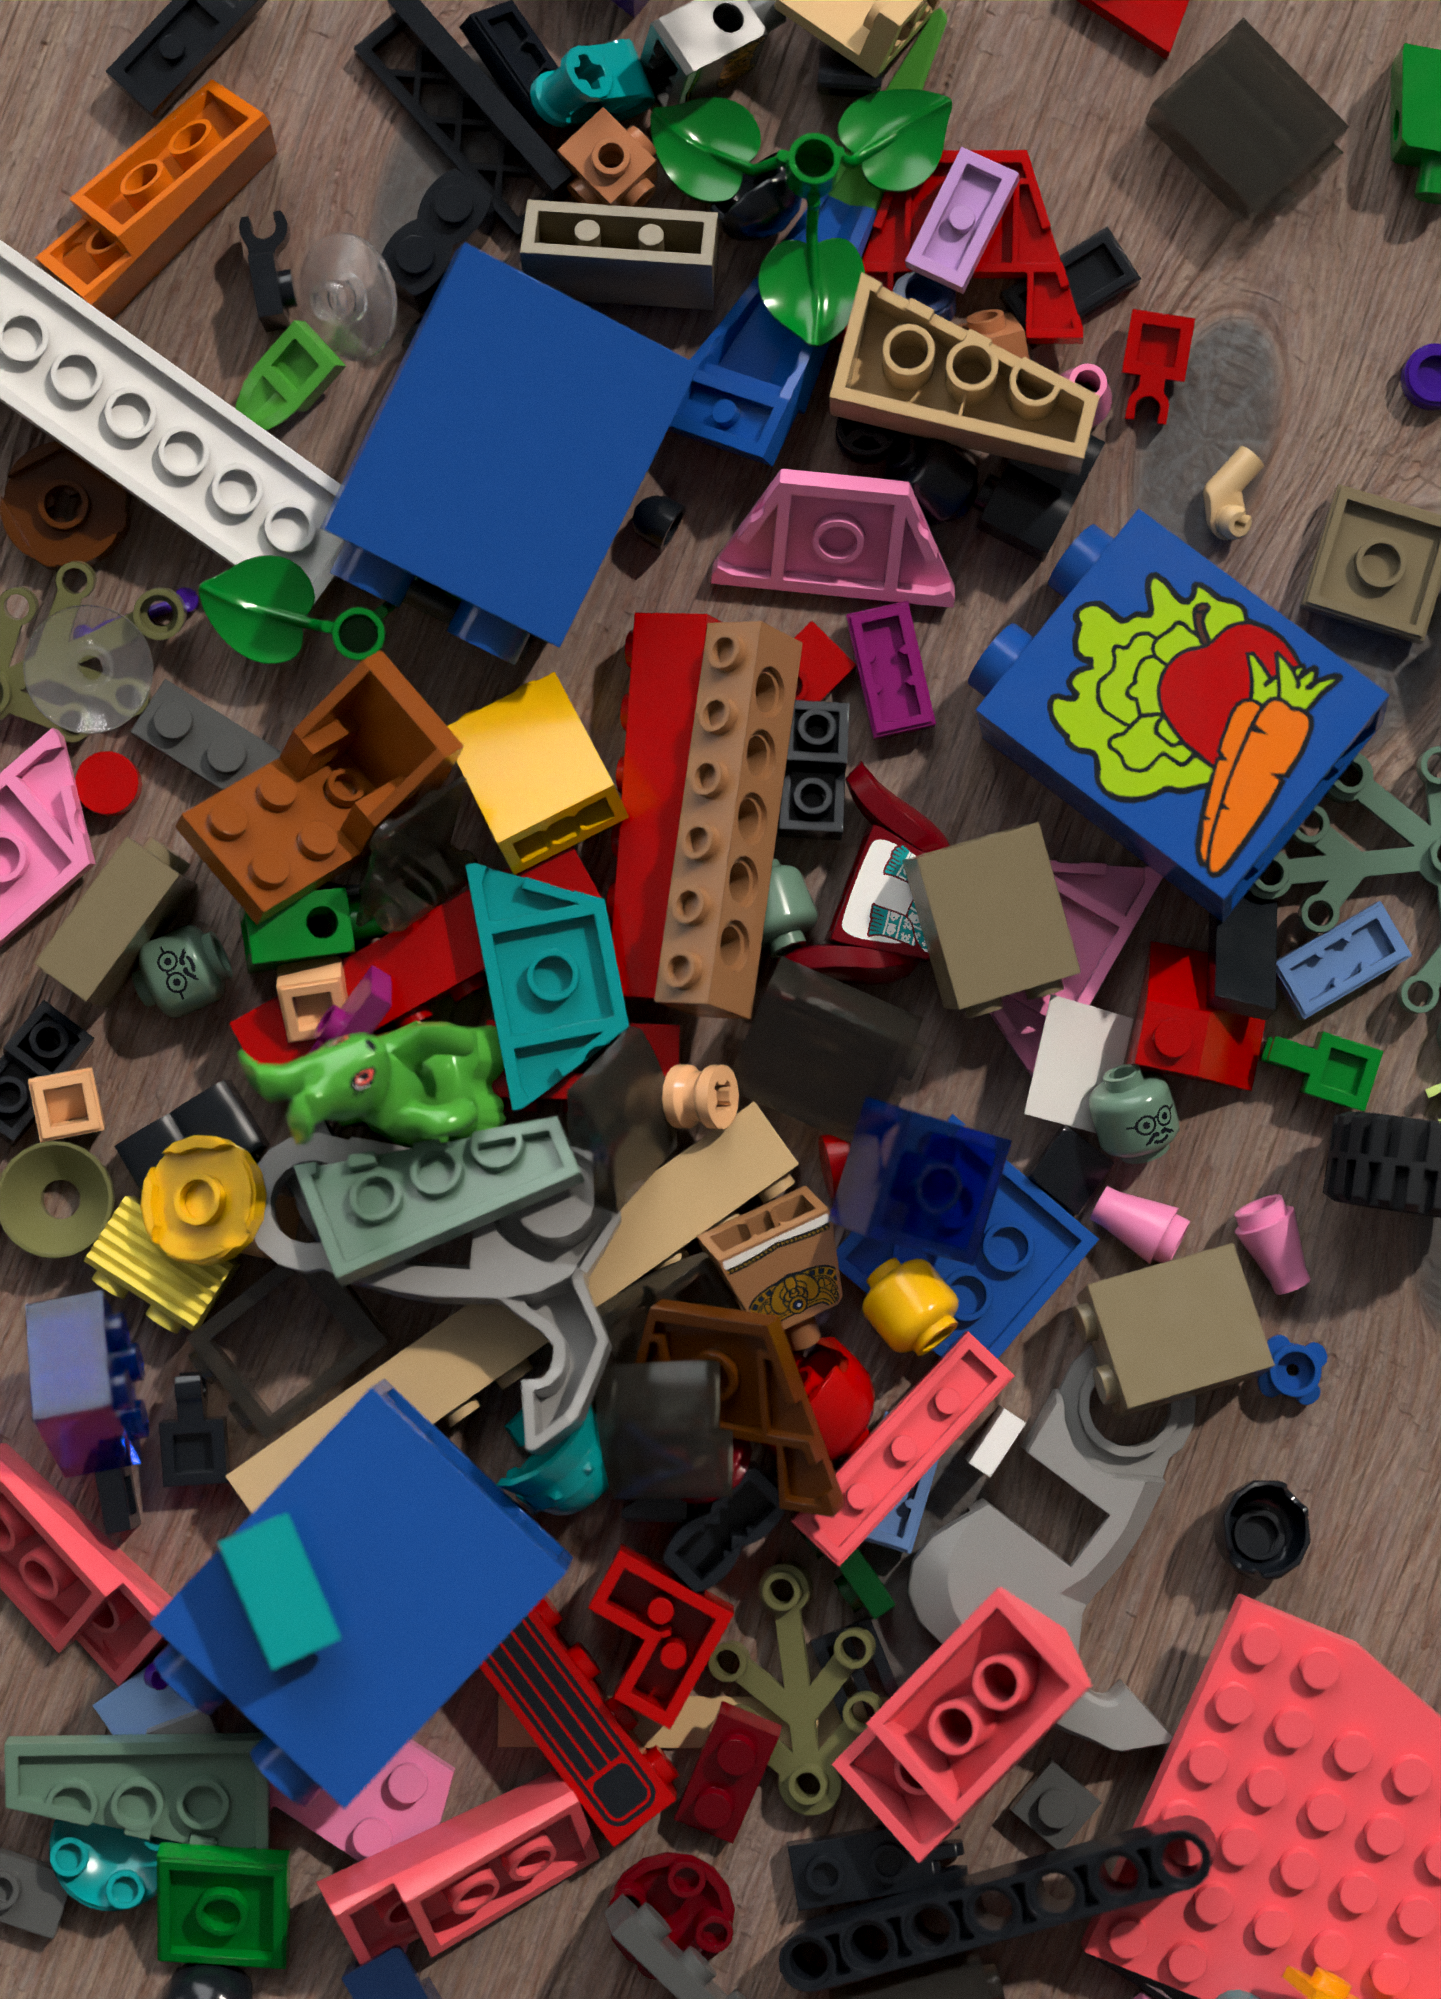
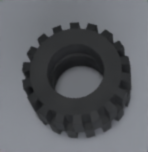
[1323,1111,1441,1218]

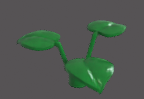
[650,89,952,347]
[199,555,461,664]

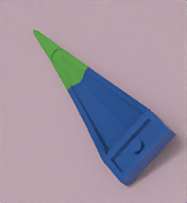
[668,7,947,467]

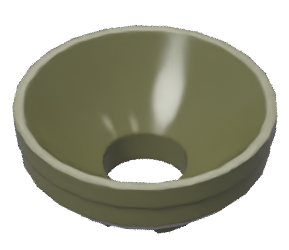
[0,1141,115,1258]

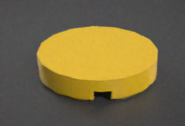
[140,1135,267,1266]

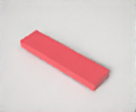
[790,1331,1015,1567]

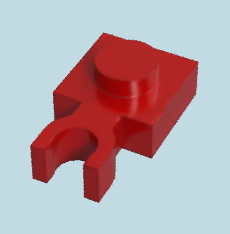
[1121,309,1196,425]

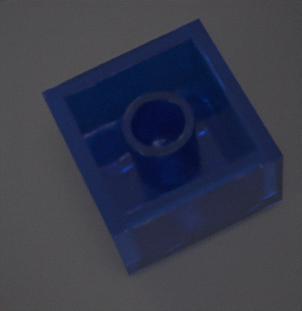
[828,1096,1012,1266]
[25,1290,149,1478]

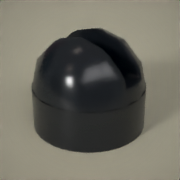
[632,495,686,551]

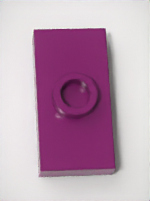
[845,601,936,740]
[307,965,392,1055]

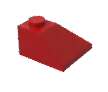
[1126,941,1266,1091]

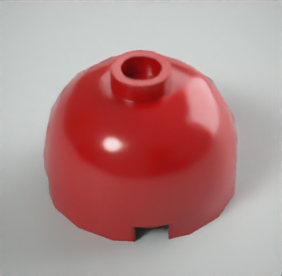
[761,1337,875,1462]

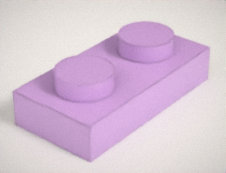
[905,147,1019,294]

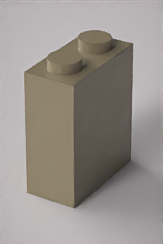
[902,822,1081,1018]
[34,837,198,1008]
[1073,1243,1275,1419]

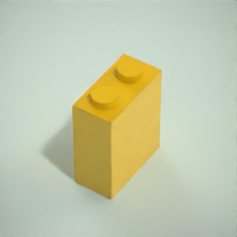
[447,672,629,875]

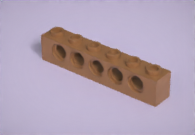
[654,621,803,1019]

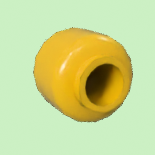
[863,1257,959,1356]

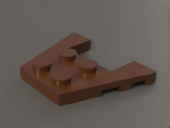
[614,1299,844,1518]

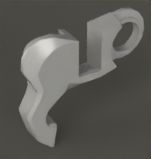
[254,1133,622,1457]
[907,1344,1196,1752]

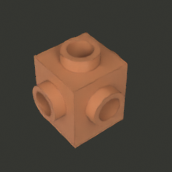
[557,107,657,207]

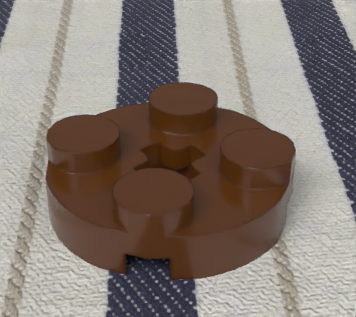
[0,441,131,571]

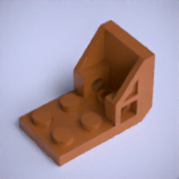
[175,650,464,925]

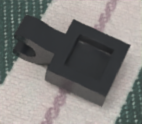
[239,210,298,332]
[159,1371,230,1487]

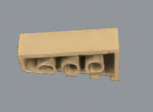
[829,272,1100,475]

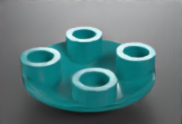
[49,1819,180,1911]

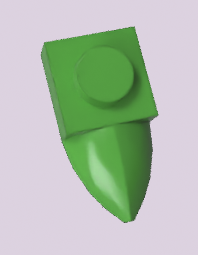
[235,320,346,431]

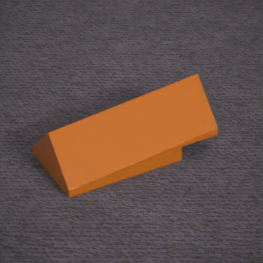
[35,79,277,320]

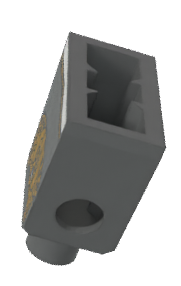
[640,0,786,107]

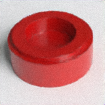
[75,751,142,816]
[818,1131,858,1198]

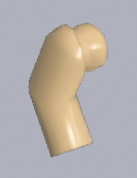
[1203,446,1264,540]

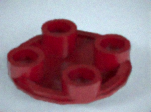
[607,1852,735,1980]

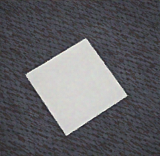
[1024,994,1134,1133]

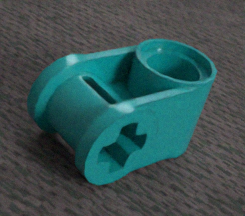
[530,39,656,128]

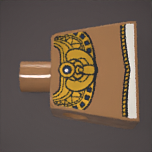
[696,1185,843,1351]

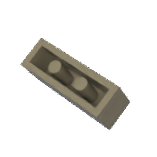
[520,199,719,310]

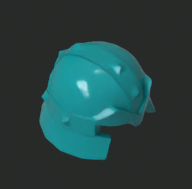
[495,1405,620,1516]

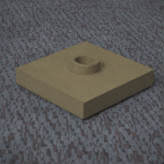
[1299,484,1441,645]

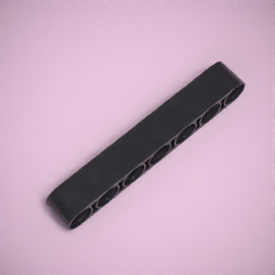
[778,1815,1217,1992]

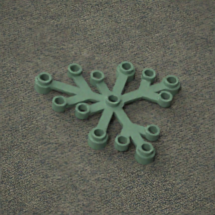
[1247,746,1441,1049]

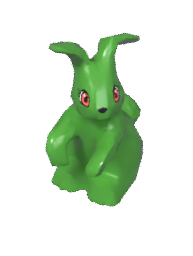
[237,1021,506,1148]

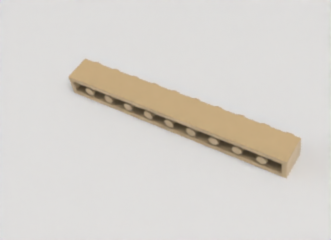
[226,1101,799,1514]

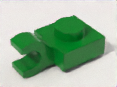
[1260,1031,1384,1112]

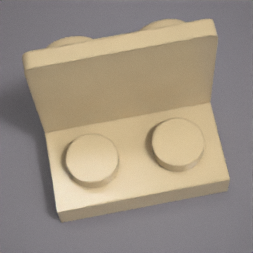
[774,0,941,78]

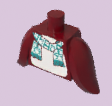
[777,761,950,985]

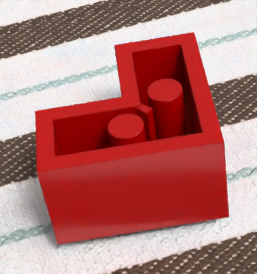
[588,1543,734,1729]

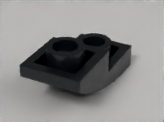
[778,700,850,841]
[0,1000,94,1147]

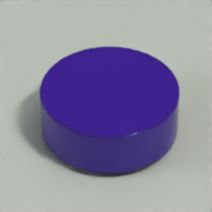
[1400,343,1441,411]

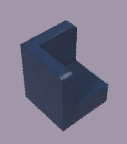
[341,1945,442,1999]

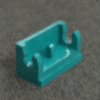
[216,1512,342,1670]

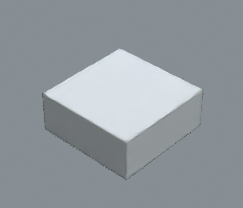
[965,1405,1026,1477]

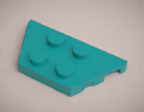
[465,863,630,1111]

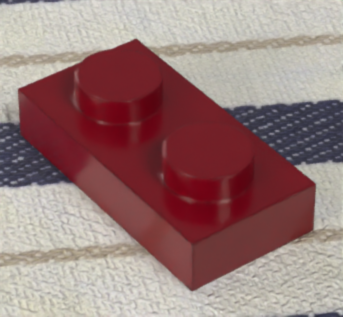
[674,1701,782,1844]

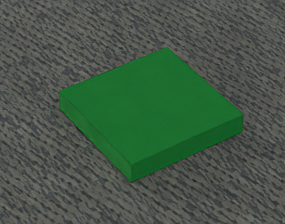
[157,1842,290,1969]

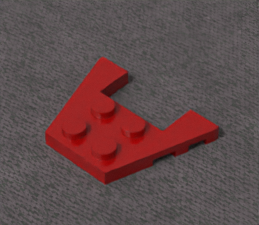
[836,150,1084,344]

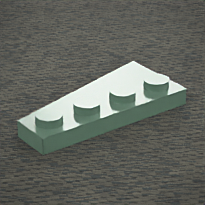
[293,1116,585,1287]
[4,1733,270,1849]

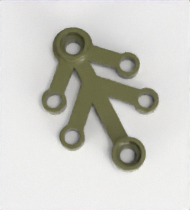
[0,561,187,743]
[708,1561,884,1815]

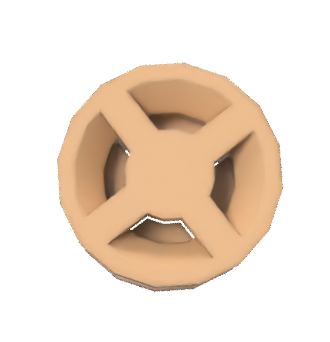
[662,1064,739,1129]

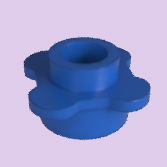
[1257,1335,1328,1405]

